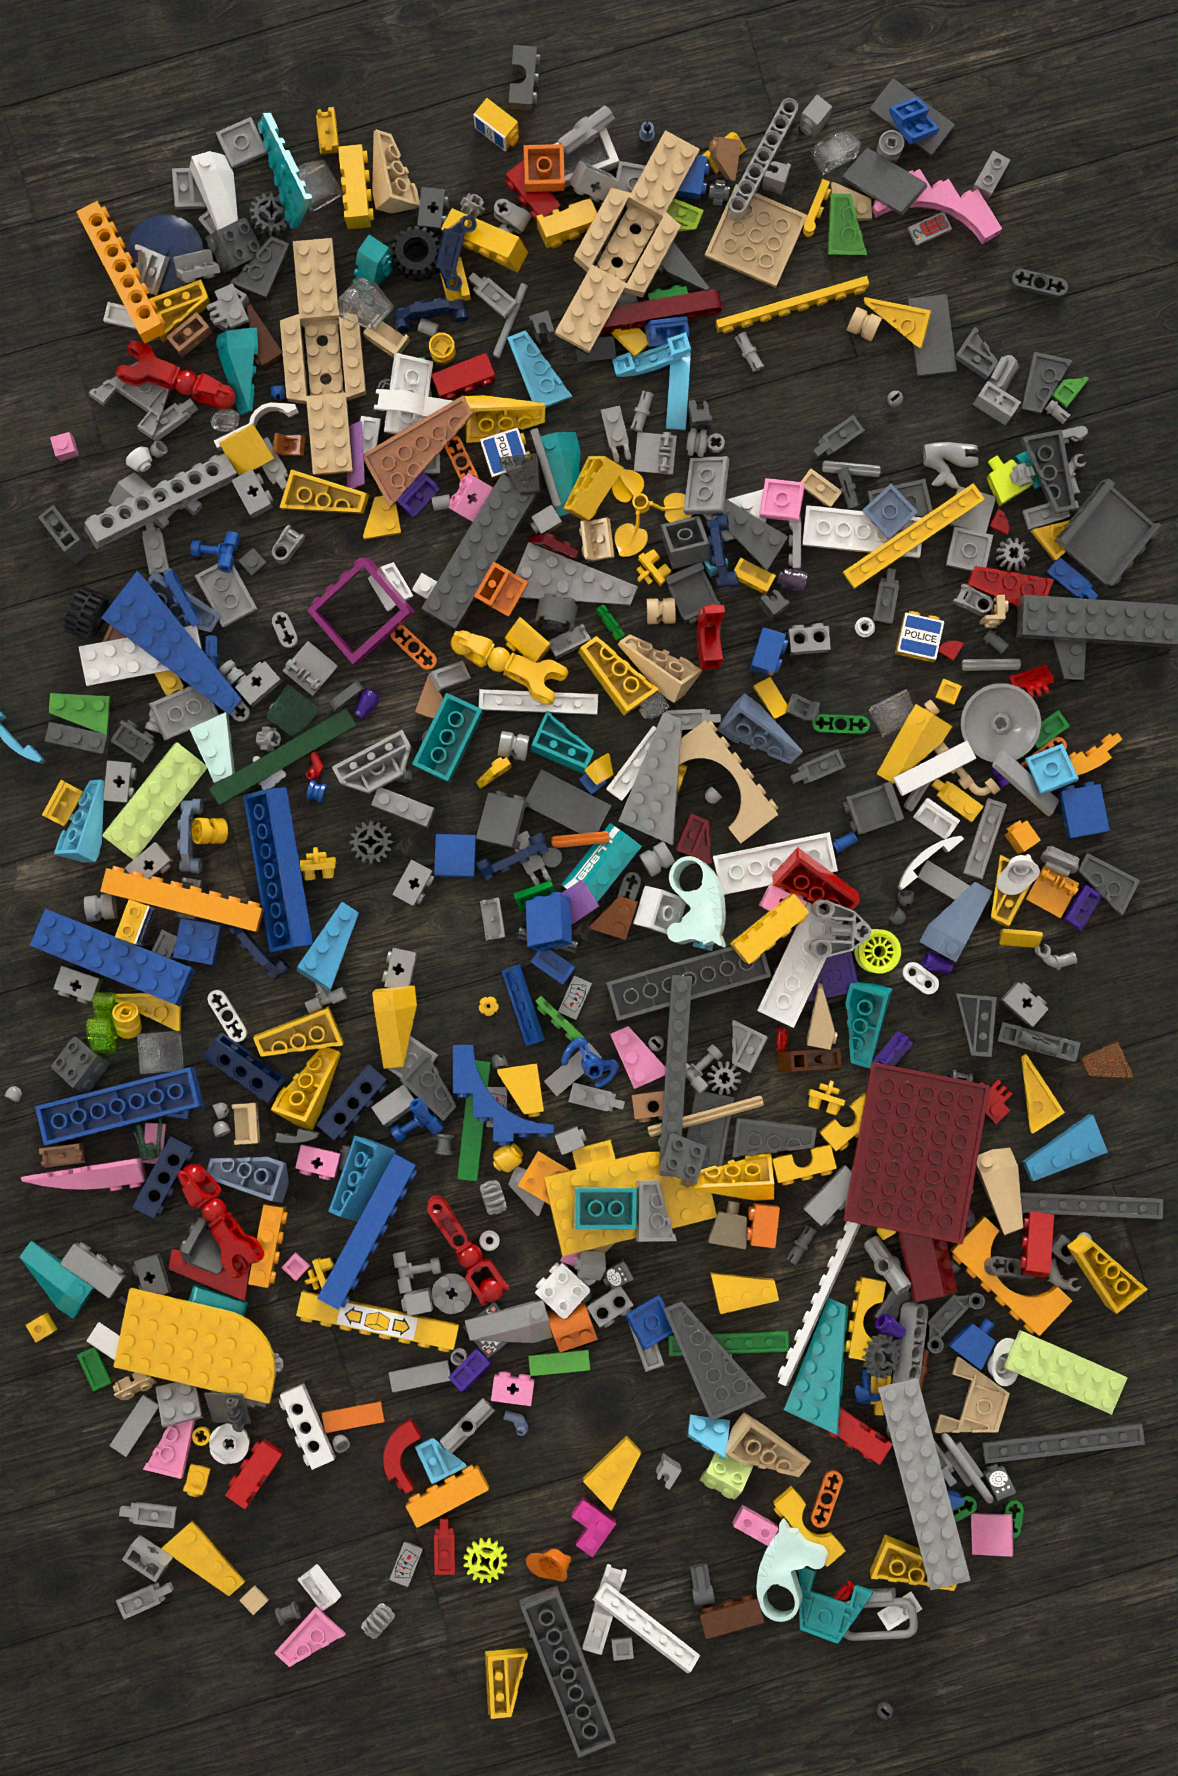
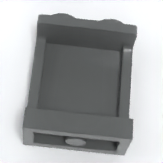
[665,562,721,624]
[843,781,904,836]
[476,791,530,850]

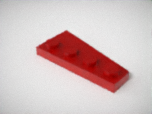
[967,566,1054,607]
[169,1249,251,1301]

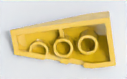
[271,1047,341,1130]

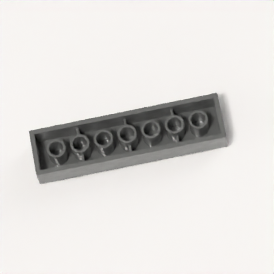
[421,473,537,631]
[1016,595,1178,648]
[606,946,771,1021]
[520,1585,616,1758]

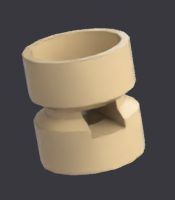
[847,307,882,341]
[647,598,676,625]

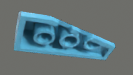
[54,780,104,863]

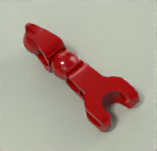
[115,340,236,409]
[177,1164,265,1278]
[427,1194,509,1306]

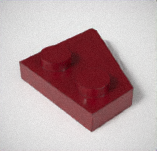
[527,533,578,558]
[675,813,712,865]

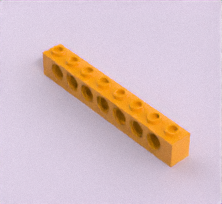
[76,201,166,344]

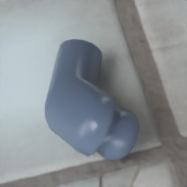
[503,1410,528,1436]

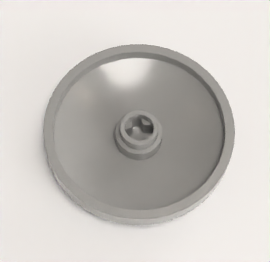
[961,683,1041,762]

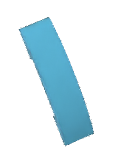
[612,332,691,377]
[666,352,691,430]
[0,711,45,764]

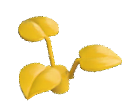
[612,469,693,557]

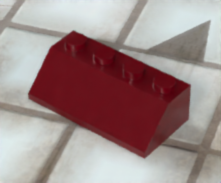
[898,1232,958,1302]

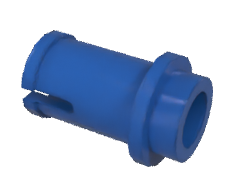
[832,831,858,853]

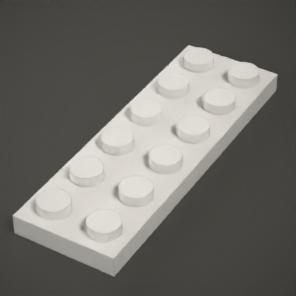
[802,506,922,558]
[79,625,202,686]
[713,832,838,895]
[757,902,844,1028]

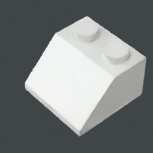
[633,886,686,934]

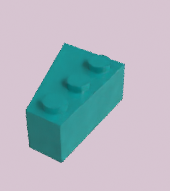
[530,710,594,775]

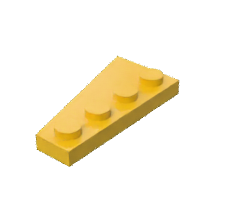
[161,1520,245,1596]

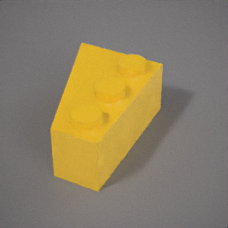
[563,456,624,520]
[583,1435,641,1510]
[485,1648,528,1719]

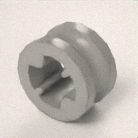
[707,433,725,453]

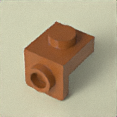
[273,433,305,457]

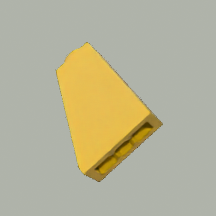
[497,1064,544,1117]

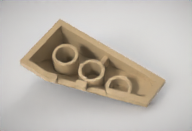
[372,129,420,214]
[618,635,702,703]
[976,1148,1023,1236]
[725,1412,811,1477]

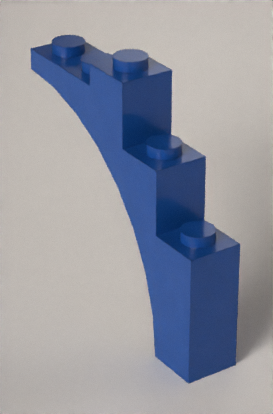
[453,1045,554,1145]

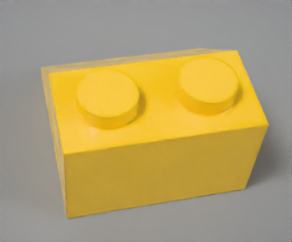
[505,617,550,663]

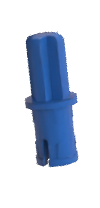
[205,636,219,668]

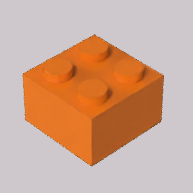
[524,144,565,192]
[747,1203,780,1248]

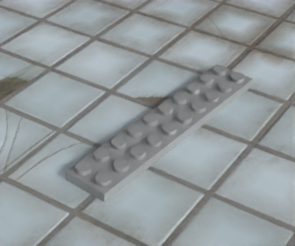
[878,1378,971,1590]

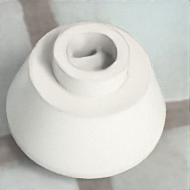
[126,446,152,472]

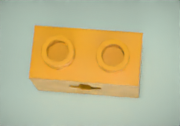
[1005,820,1040,854]

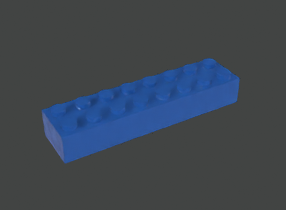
[243,787,313,952]
[30,909,195,1007]
[35,1067,204,1146]
[317,1154,417,1310]

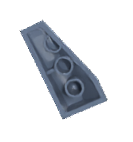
[147,570,221,632]
[717,693,802,764]
[919,882,993,962]
[206,1157,289,1202]

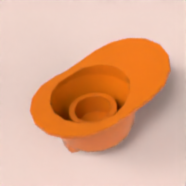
[526,1549,571,1582]

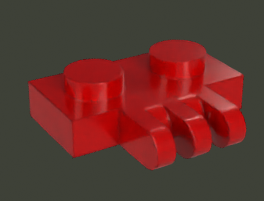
[1009,665,1054,698]
[979,1079,1013,1124]

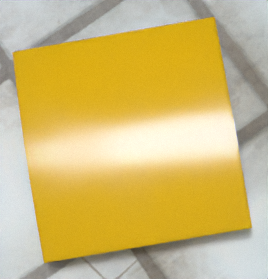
[218,423,274,476]

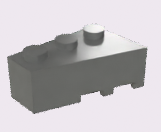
[956,994,997,1057]

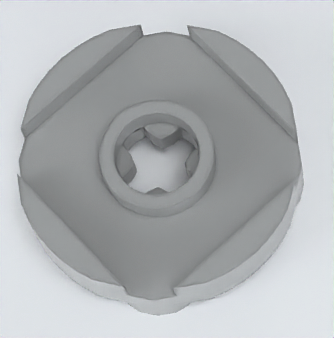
[432,1273,472,1314]

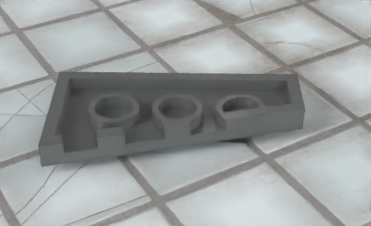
[711,498,788,571]
[732,1117,817,1157]

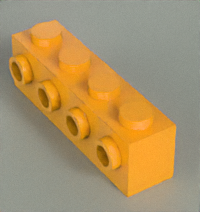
[248,1203,288,1288]

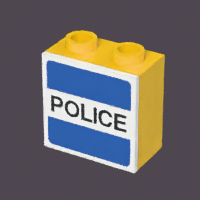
[473,98,519,152]
[480,428,532,481]
[895,611,944,663]
[115,899,156,946]

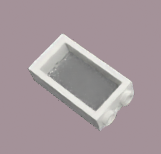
[553,128,619,192]

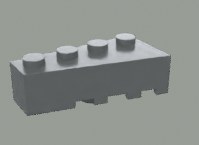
[1020,429,1076,514]

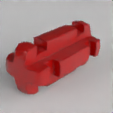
[776,1028,788,1052]
[834,1581,855,1602]

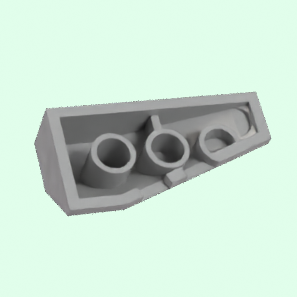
[465,1299,552,1343]

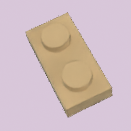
[801,469,842,508]

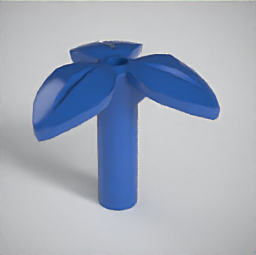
[855,1370,881,1404]

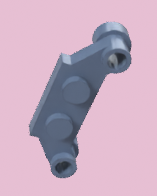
[177,799,203,874]

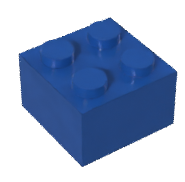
[749,627,788,677]
[173,918,223,965]

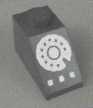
[602,1258,634,1289]
[982,1463,1016,1501]

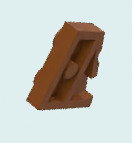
[589,896,638,940]

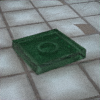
[265,685,320,738]

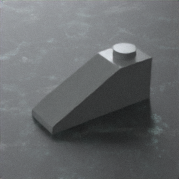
[658,242,709,292]
[38,505,90,564]

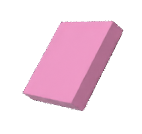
[759,478,805,522]
[971,1513,1013,1557]

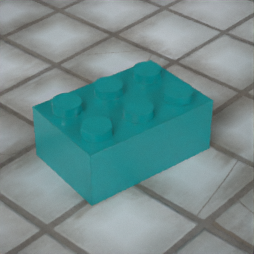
[573,1187,637,1229]

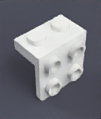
[535,1262,590,1319]

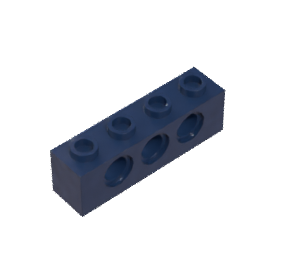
[203,1032,286,1103]
[316,1064,388,1140]
[132,1135,194,1219]

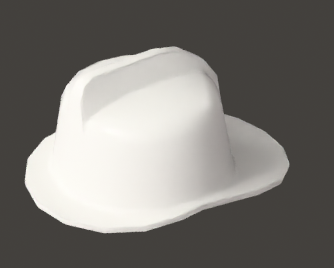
[997,854,1040,895]
[987,1338,1018,1386]

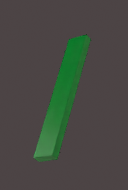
[457,1060,491,1181]
[668,1331,789,1356]

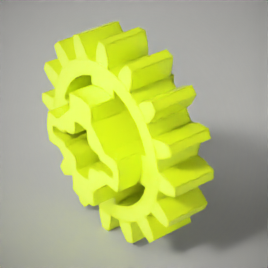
[464,1538,507,1583]

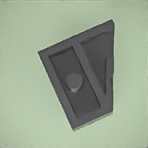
[954,327,998,380]

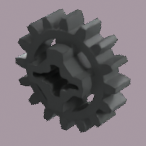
[249,193,290,236]
[349,821,393,864]
[862,1334,902,1379]

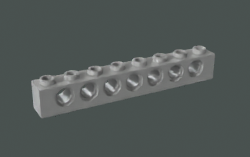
[85,453,237,549]

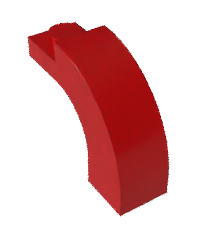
[697,604,725,670]
[383,1418,421,1494]

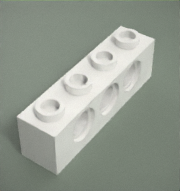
[279,1383,336,1470]

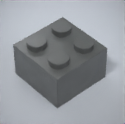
[661,516,711,569]

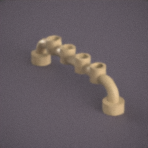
[924,700,1000,796]

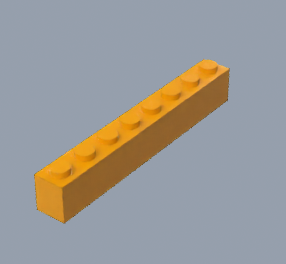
[100,866,264,932]

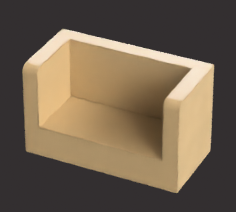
[363,314,410,358]
[232,1102,260,1145]

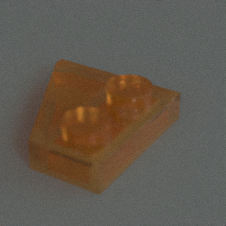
[1080,1042,1134,1078]

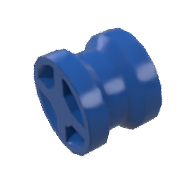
[306,780,327,804]

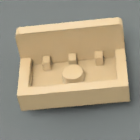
[579,517,614,562]
[980,595,1008,628]

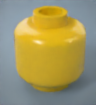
[493,1143,523,1173]

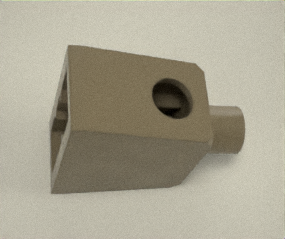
[708,1201,747,1249]

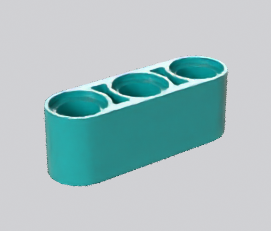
[188,1285,249,1316]

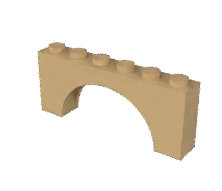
[679,720,779,844]

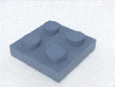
[861,484,918,540]

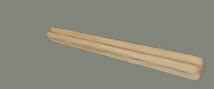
[648,1096,764,1137]

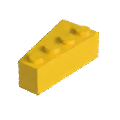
[253,1006,344,1056]

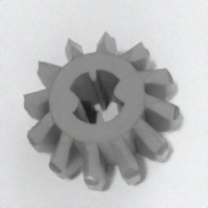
[996,538,1030,571]
[707,1061,741,1095]
[480,1180,507,1215]
[361,1603,395,1639]

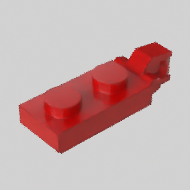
[434,1517,455,1575]

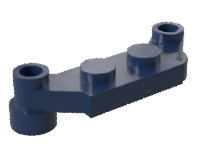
[435,215,477,291]
[394,298,469,332]
[707,514,739,588]
[475,832,549,881]
[228,925,290,981]

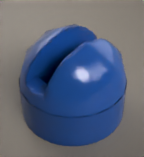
[270,386,286,400]

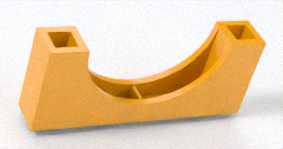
[950,1216,1072,1336]

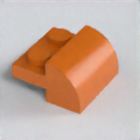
[474,562,528,617]
[546,1302,598,1352]

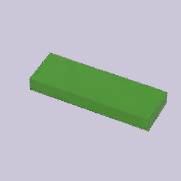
[528,1349,590,1376]

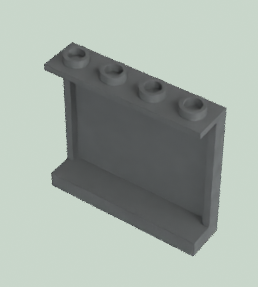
[1054,479,1161,587]

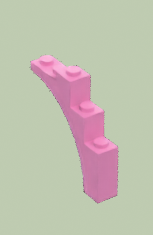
[872,169,1002,244]

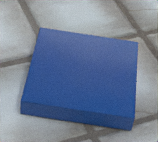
[625,1295,673,1350]

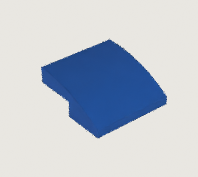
[889,97,939,145]
[434,834,476,878]

